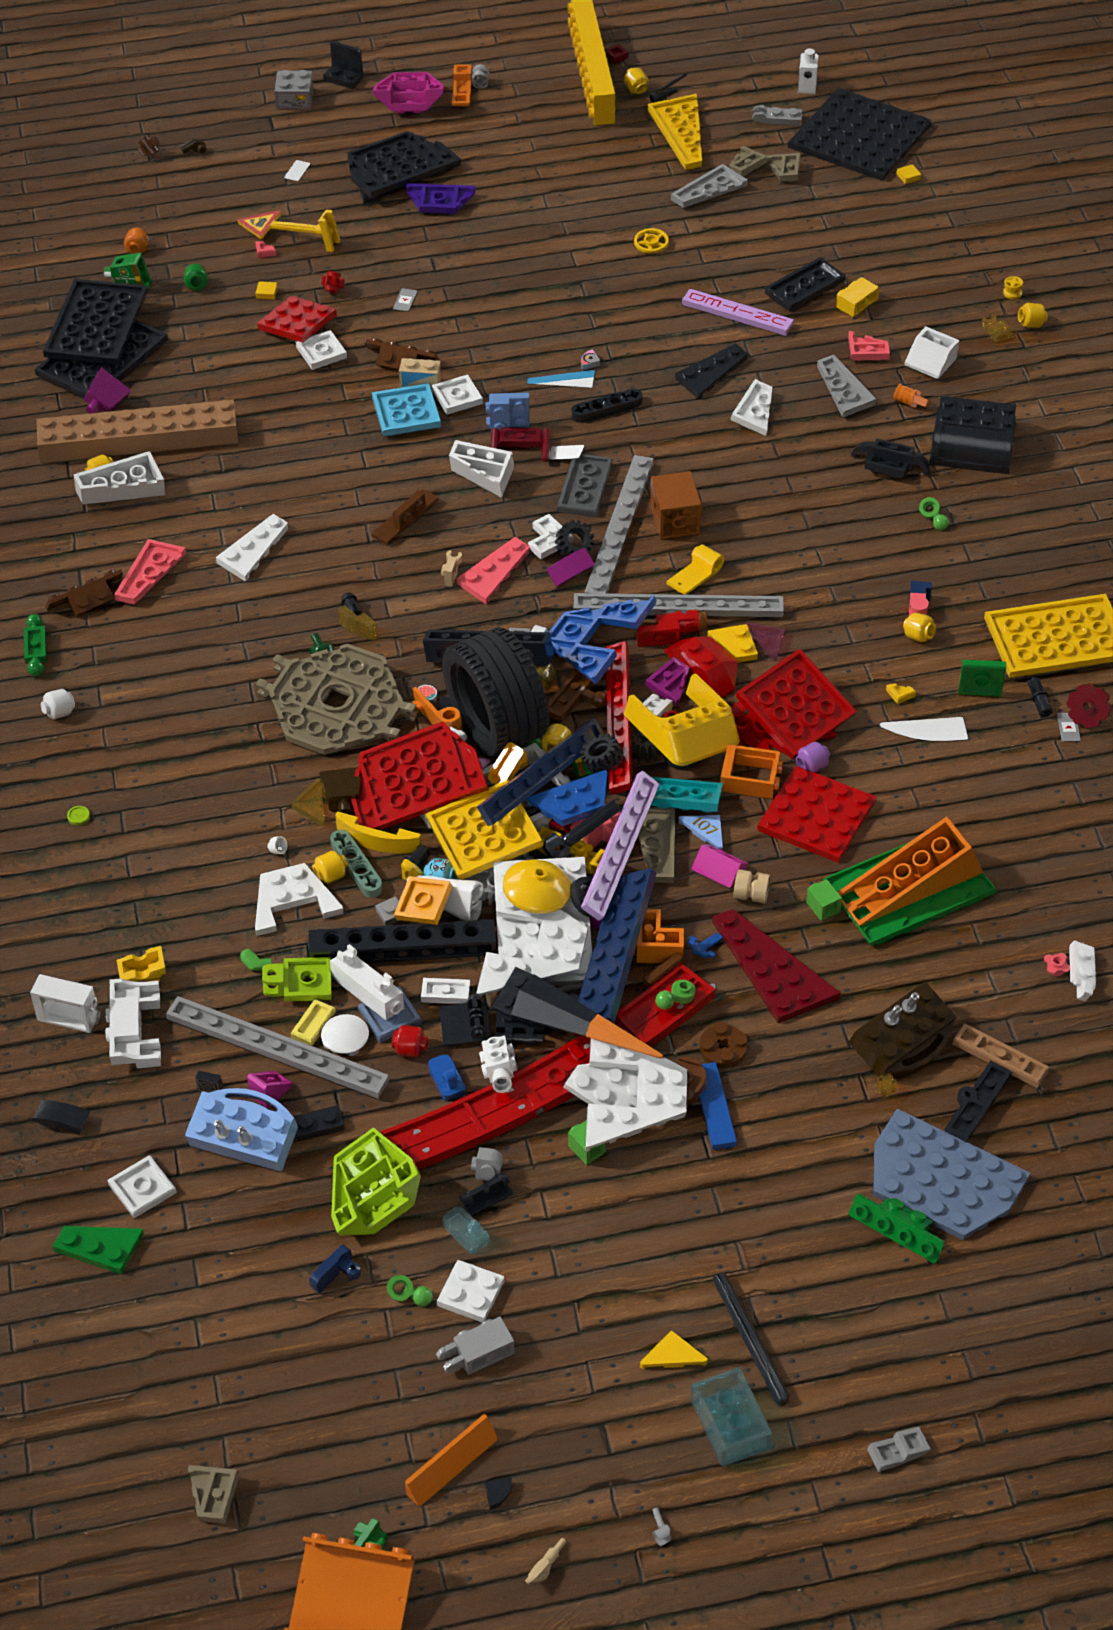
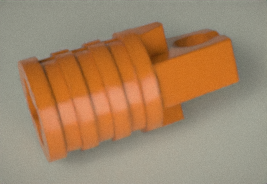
[893,384,930,408]

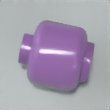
[796,742,830,773]

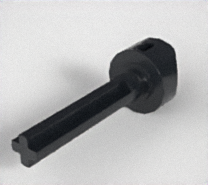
[542,799,621,859]

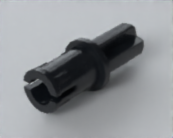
[1028,677,1053,717]

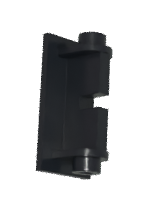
[458,1174,514,1216]

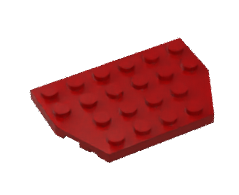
[351,721,489,830]

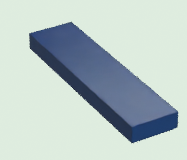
[699,1062,736,1150]

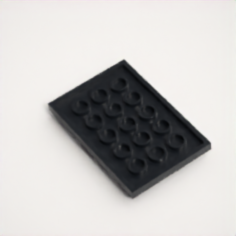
[43,279,148,365]
[34,320,168,398]

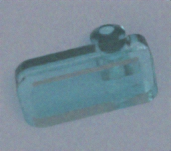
[443,1207,490,1254]

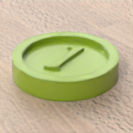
[67,806,90,826]

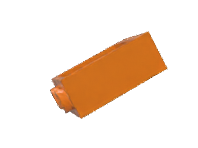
[720,744,783,799]

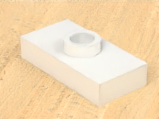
[421,978,470,1004]

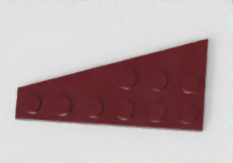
[712,909,840,1023]

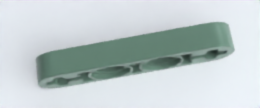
[330,830,382,898]

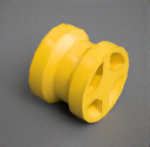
[1003,276,1023,299]

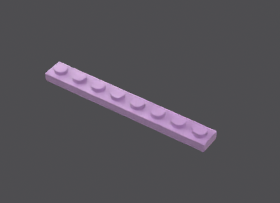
[581,771,659,921]

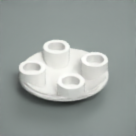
[321,1014,369,1056]

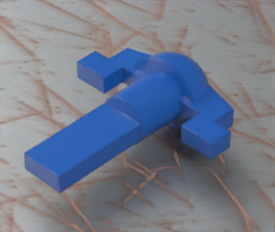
[688,933,723,958]

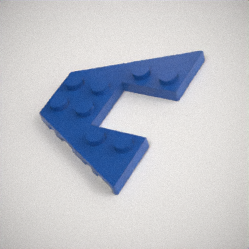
[549,596,657,684]

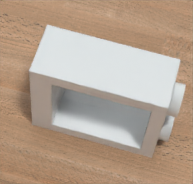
[30,974,100,1033]

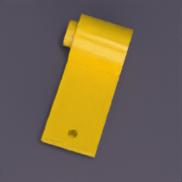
[666,544,724,595]

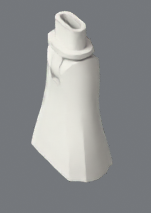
[407,875,483,921]

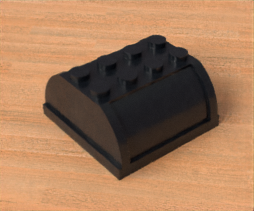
[929,395,1016,475]

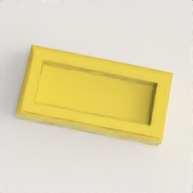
[291,999,336,1046]

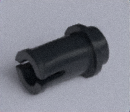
[341,593,362,620]
[403,845,430,867]

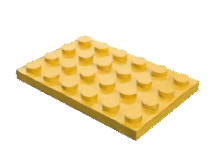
[984,594,1113,678]

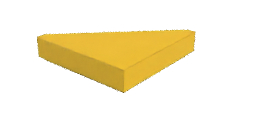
[640,1330,708,1369]

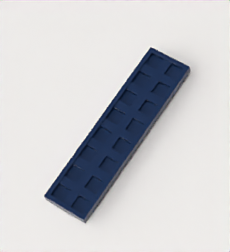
[578,868,657,1023]

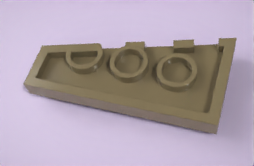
[638,807,675,883]

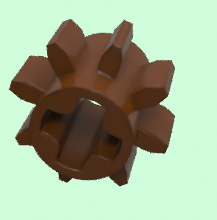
[137,135,160,157]

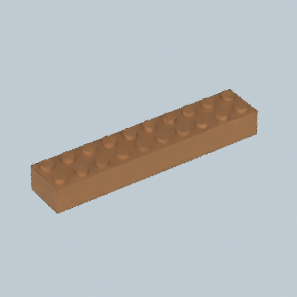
[37,400,238,463]

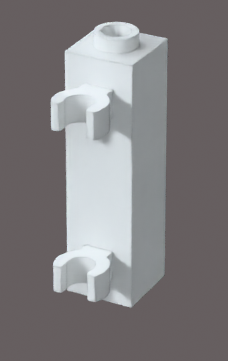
[330,944,404,1020]

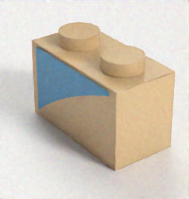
[399,358,441,391]

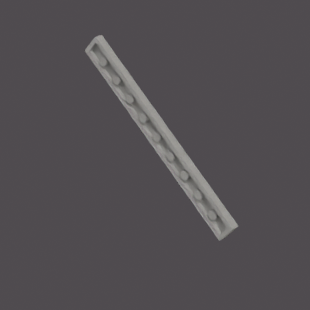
[584,455,653,594]
[574,593,783,617]
[166,996,389,1099]

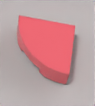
[255,241,276,258]

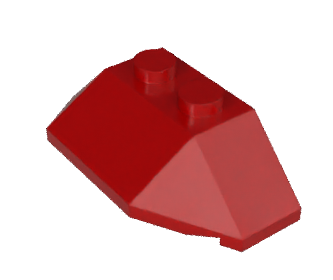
[664,636,738,699]

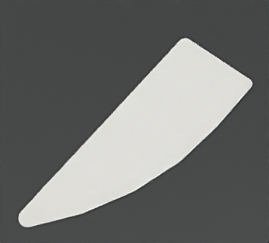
[880,717,968,741]

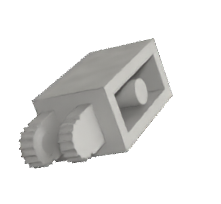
[436,1317,515,1375]

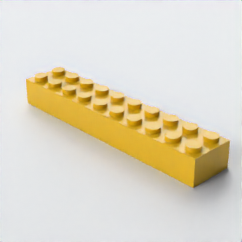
[568,0,615,125]

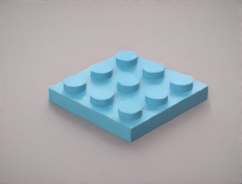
[372,383,441,436]

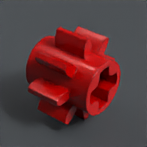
[321,271,345,293]

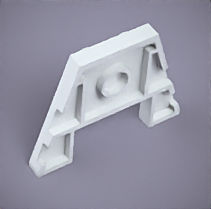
[255,863,344,936]

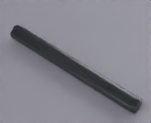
[713,1272,790,1405]

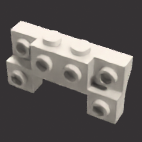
[105,979,161,1068]

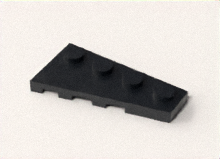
[675,343,748,400]

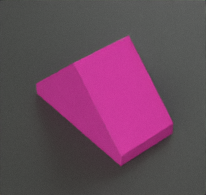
[247,1071,293,1109]

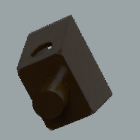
[319,767,361,815]

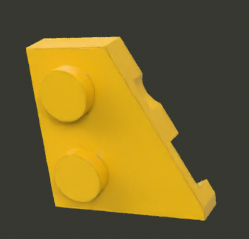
[707,624,758,663]

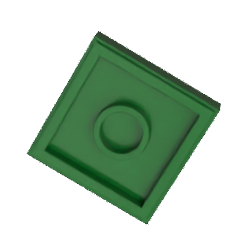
[958,659,1006,697]

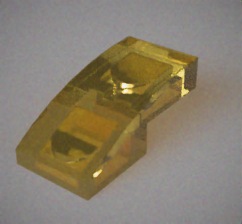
[338,605,378,640]

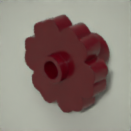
[1066,683,1112,728]

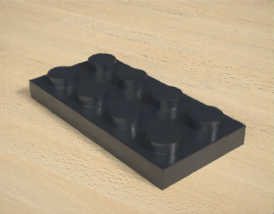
[765,257,846,312]

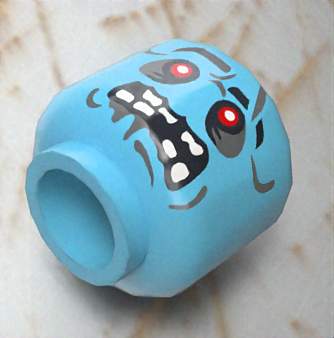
[424,858,458,880]

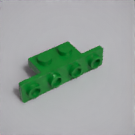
[848,1194,945,1263]

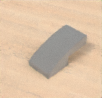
[867,1427,931,1472]

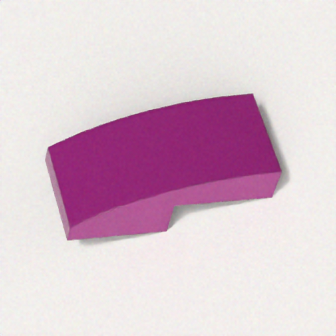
[546,547,595,587]

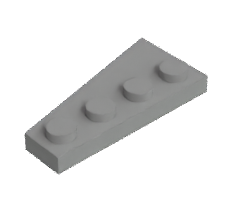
[671,164,748,208]
[817,355,876,418]

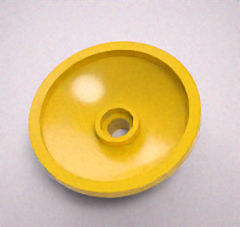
[503,859,571,914]

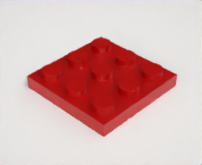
[257,296,337,343]

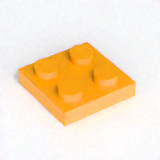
[394,876,453,925]

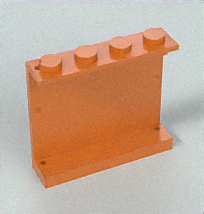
[284,1533,415,1630]

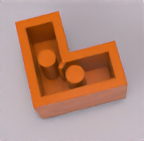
[636,909,684,963]

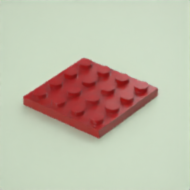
[735,648,857,759]
[757,765,876,863]

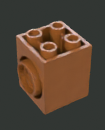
[650,471,703,539]

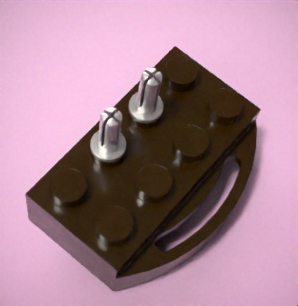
[849,981,956,1079]

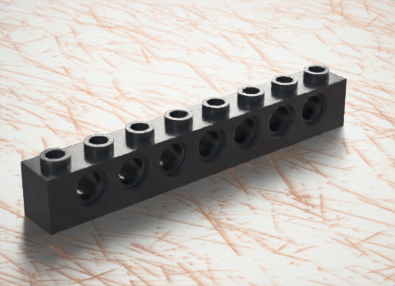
[309,919,496,963]

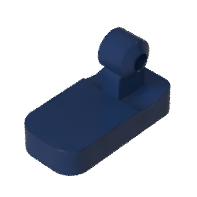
[309,1244,361,1293]

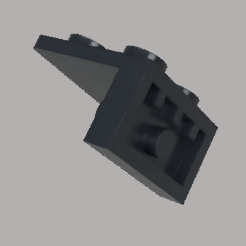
[323,41,364,89]

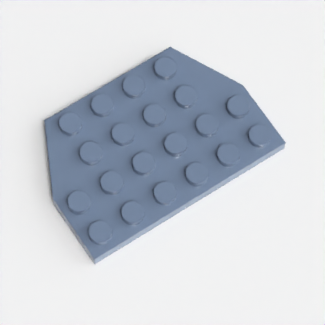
[873,1109,1030,1240]

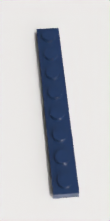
[477,718,605,826]

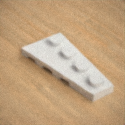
[216,514,288,582]

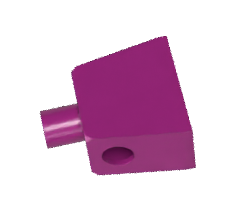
[84,367,131,414]

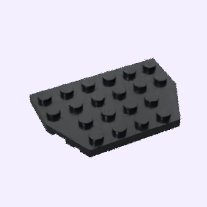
[347,131,461,198]

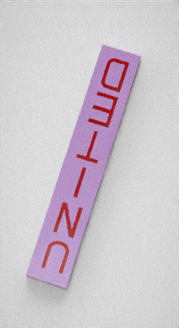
[682,289,794,336]

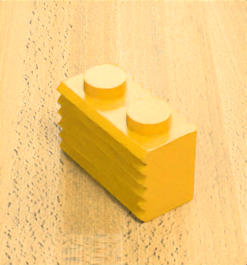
[837,277,879,317]

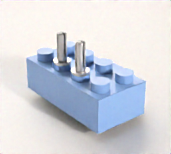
[185,1088,298,1172]

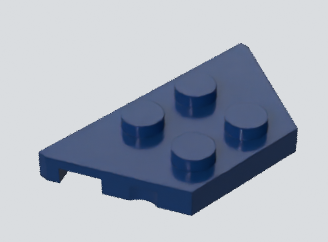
[526,770,608,826]

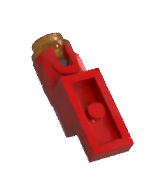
[637,609,708,647]

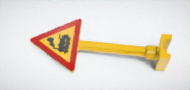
[238,210,340,252]

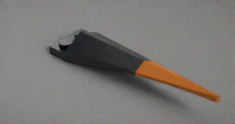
[492,966,664,1059]

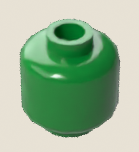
[184,263,208,291]

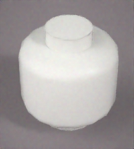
[41,689,75,719]

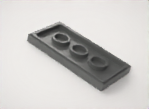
[557,454,613,517]

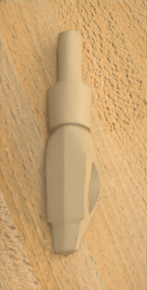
[525,1538,567,1584]

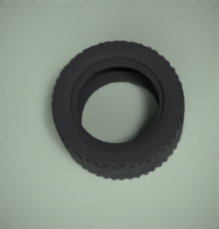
[442,627,549,757]

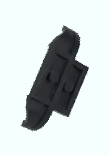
[851,439,929,478]

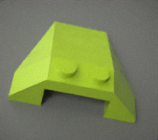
[331,1128,421,1235]

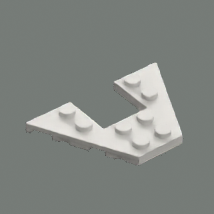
[476,887,588,998]
[585,1039,687,1152]

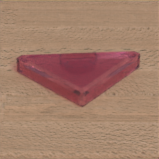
[747,622,785,662]

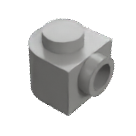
[471,1147,504,1181]

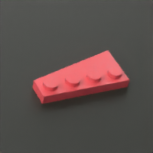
[457,537,530,604]
[114,539,187,605]

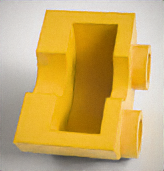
[117,946,166,982]

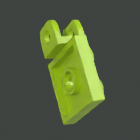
[262,957,332,1002]

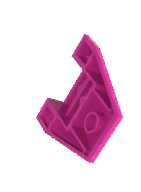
[373,72,444,114]

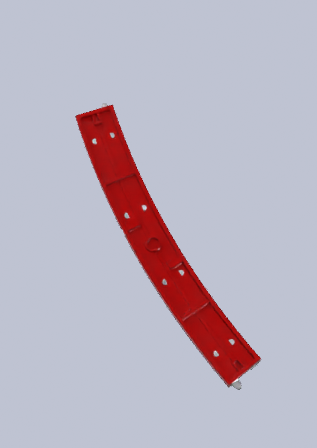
[379,963,715,1170]

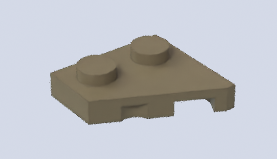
[729,146,768,176]
[766,153,801,182]
[188,1465,240,1524]

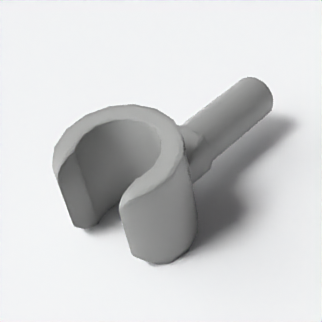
[652,1508,671,1546]

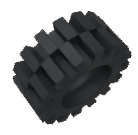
[555,520,595,557]
[580,734,624,774]

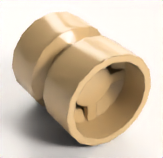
[733,869,770,904]

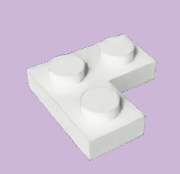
[528,514,573,559]

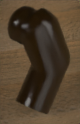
[179,138,207,154]

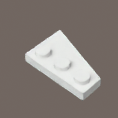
[730,379,772,436]

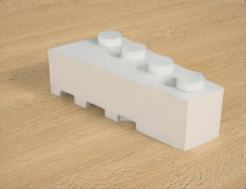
[74,451,165,504]

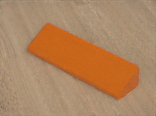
[405,1414,497,1506]

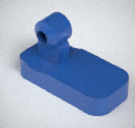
[428,1055,466,1101]

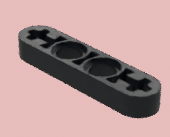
[571,389,643,423]

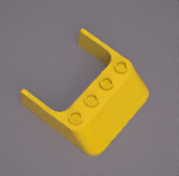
[624,674,740,766]

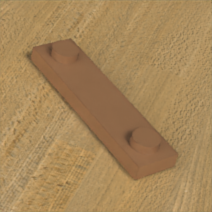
[952,1023,1050,1088]

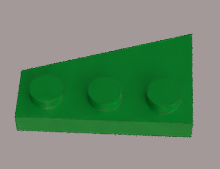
[52,1226,144,1275]

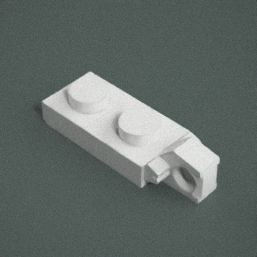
[1069,941,1096,1002]

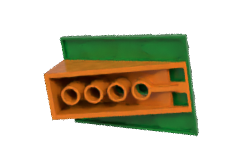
[822,817,998,947]

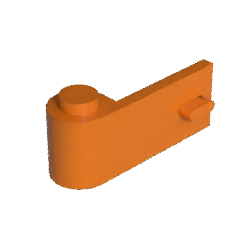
[412,687,463,731]

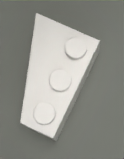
[449,440,514,498]

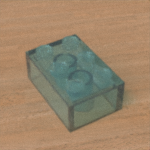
[690,1367,772,1467]

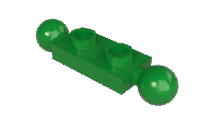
[24,614,47,676]

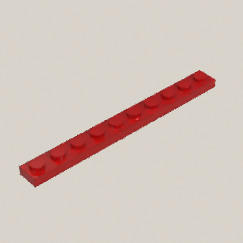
[606,641,633,795]

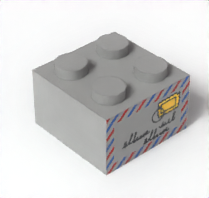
[274,70,314,109]

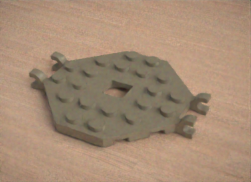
[256,644,418,755]

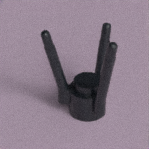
[649,73,687,103]

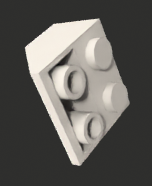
[905,327,959,379]

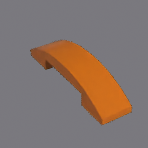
[452,65,471,106]

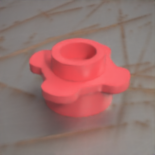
[1044,953,1070,976]

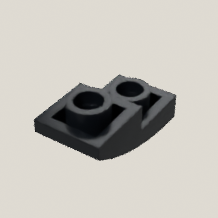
[32,1100,90,1135]

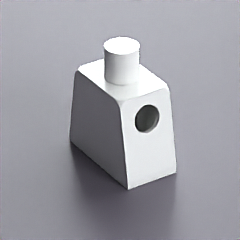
[798,49,818,94]

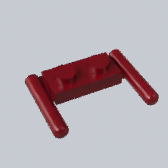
[490,428,550,462]

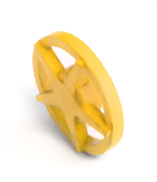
[634,228,669,255]

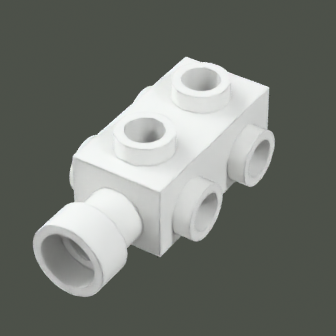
[479,1035,518,1093]

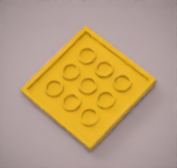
[426,780,543,880]

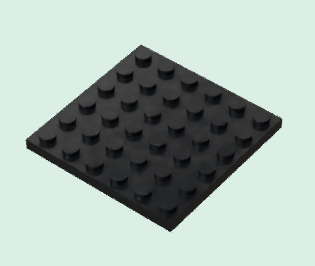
[788,88,932,181]

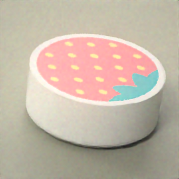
[418,685,437,704]

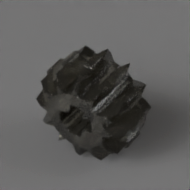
[631,730,662,764]

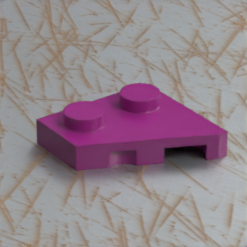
[645,657,690,706]

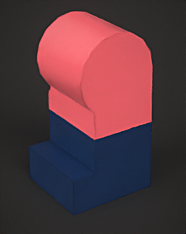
[909,581,932,616]

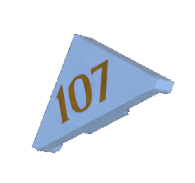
[678,815,723,850]

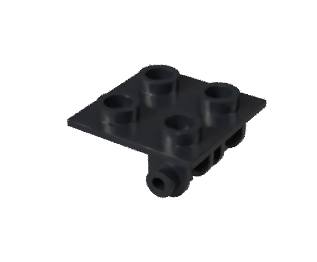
[439,994,491,1046]

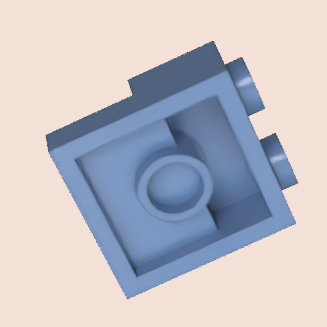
[486,393,530,431]

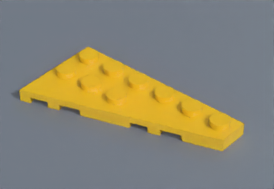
[648,93,702,170]

